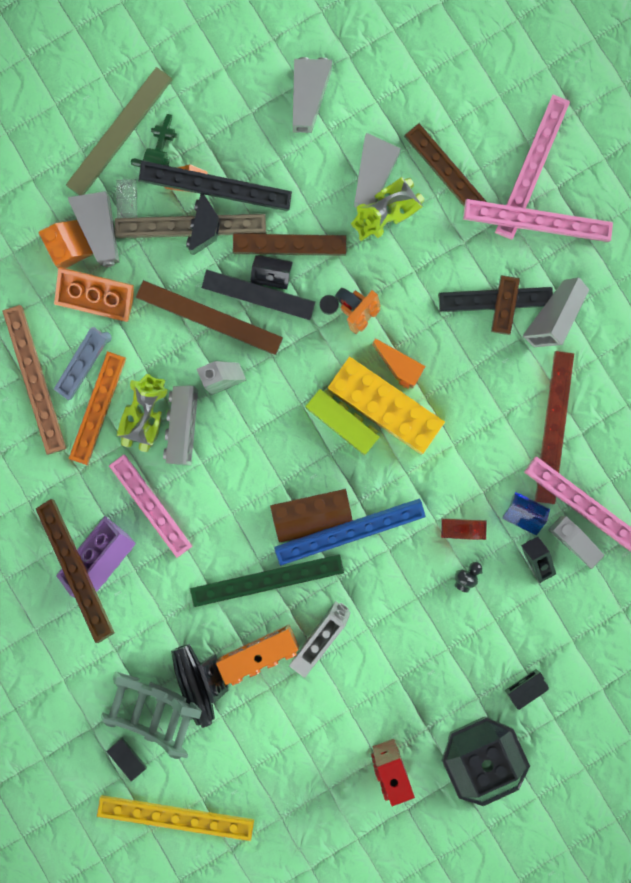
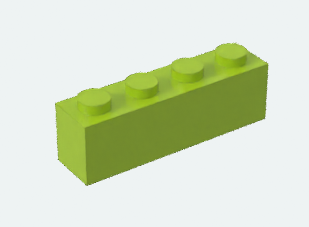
[305,389,380,456]

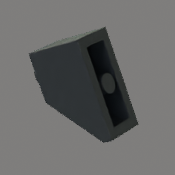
[521,536,556,583]

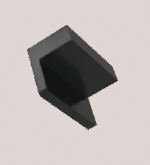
[250,255,293,289]
[504,669,549,710]

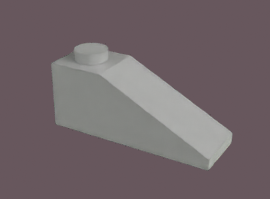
[548,516,604,569]

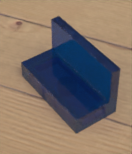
[502,492,550,536]

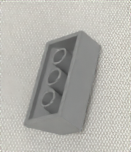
[163,386,198,466]

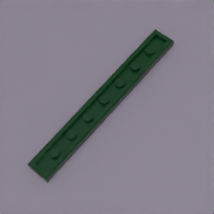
[190,554,344,607]

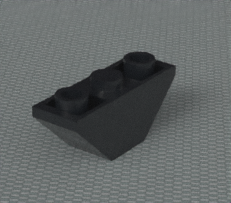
[186,194,221,255]

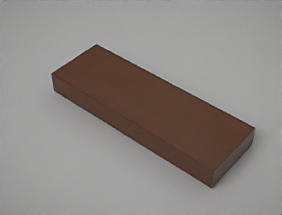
[491,275,520,335]

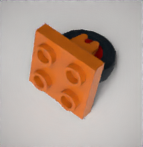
[335,288,381,334]

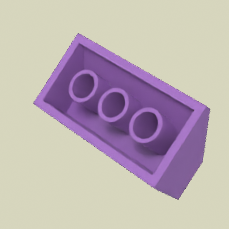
[56,516,136,598]

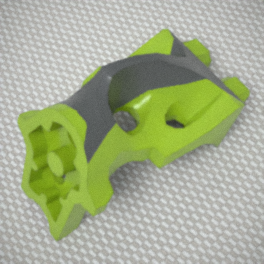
[351,177,425,241]
[117,374,168,452]

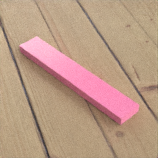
[109,454,193,558]

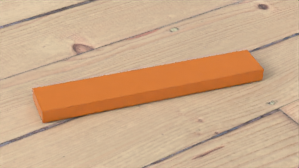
[69,351,126,465]

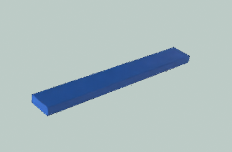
[274,498,426,566]

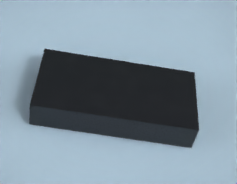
[106,737,147,781]

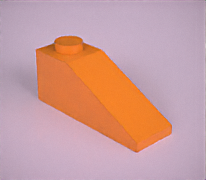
[372,338,426,389]

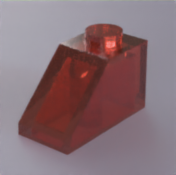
[441,519,487,540]

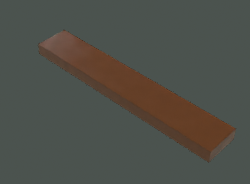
[404,123,487,206]

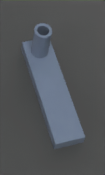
[54,327,112,400]

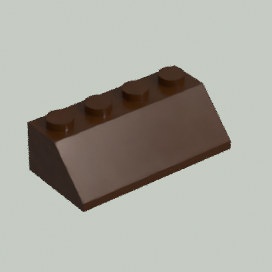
[270,489,353,543]

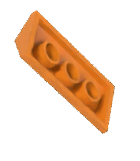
[54,267,134,322]

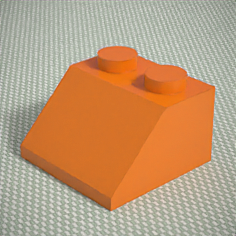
[38,220,93,269]

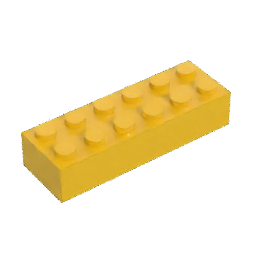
[327,356,445,455]

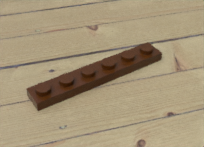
[233,234,346,256]

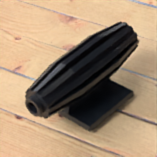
[171,644,228,728]

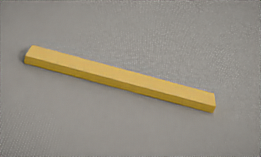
[97,795,254,841]

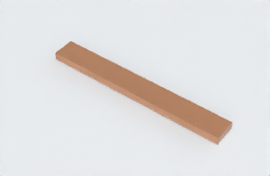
[2,305,66,455]

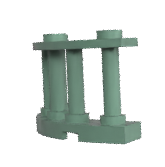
[101,672,202,759]

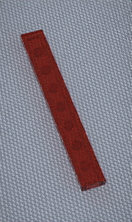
[535,351,575,504]

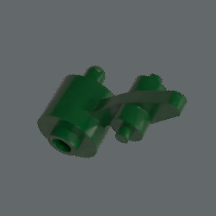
[131,114,177,167]

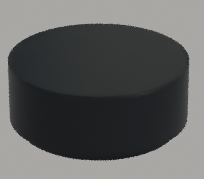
[320,295,339,315]

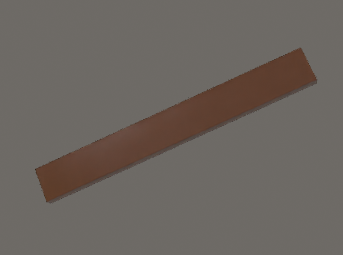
[136,280,283,355]
[36,499,115,643]

